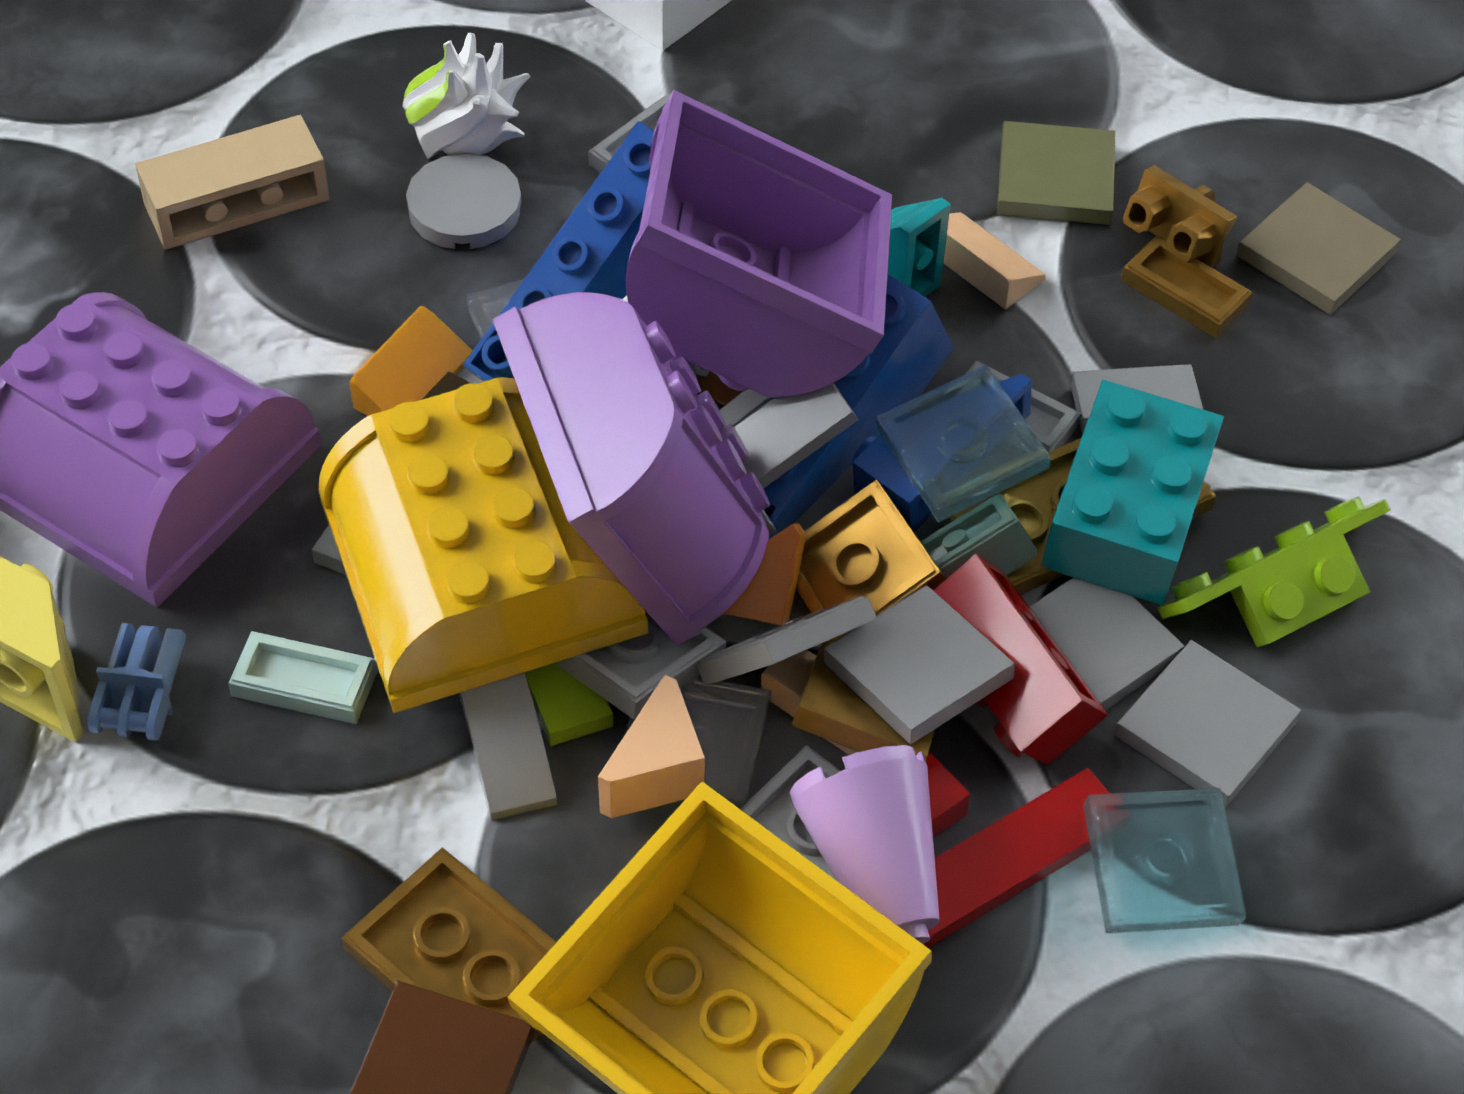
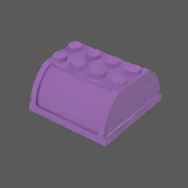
[626,89,892,397]
[0,292,322,608]
[492,292,770,646]

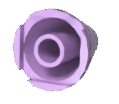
[790,745,940,944]

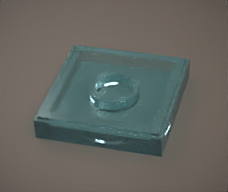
[876,364,1050,522]
[1083,788,1246,933]

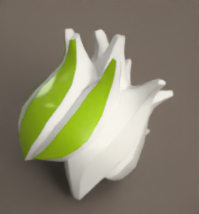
[402,33,530,159]

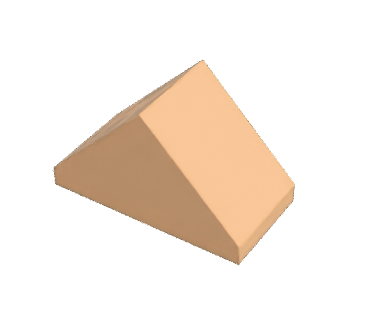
[598,675,705,818]

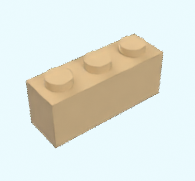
[135,115,330,250]

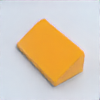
[350,306,473,416]

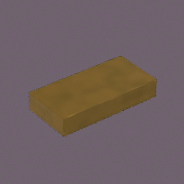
[1121,235,1253,339]

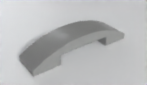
[459,672,557,821]

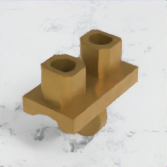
[1123,165,1238,268]

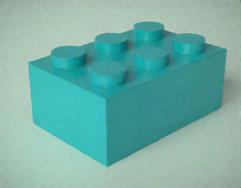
[1041,379,1224,606]

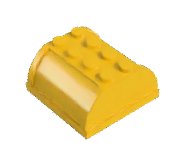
[318,377,648,713]
[507,781,932,1094]

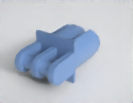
[88,623,186,741]

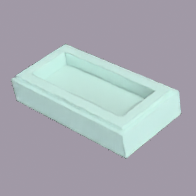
[228,631,378,725]

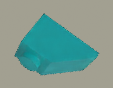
[887,198,951,297]

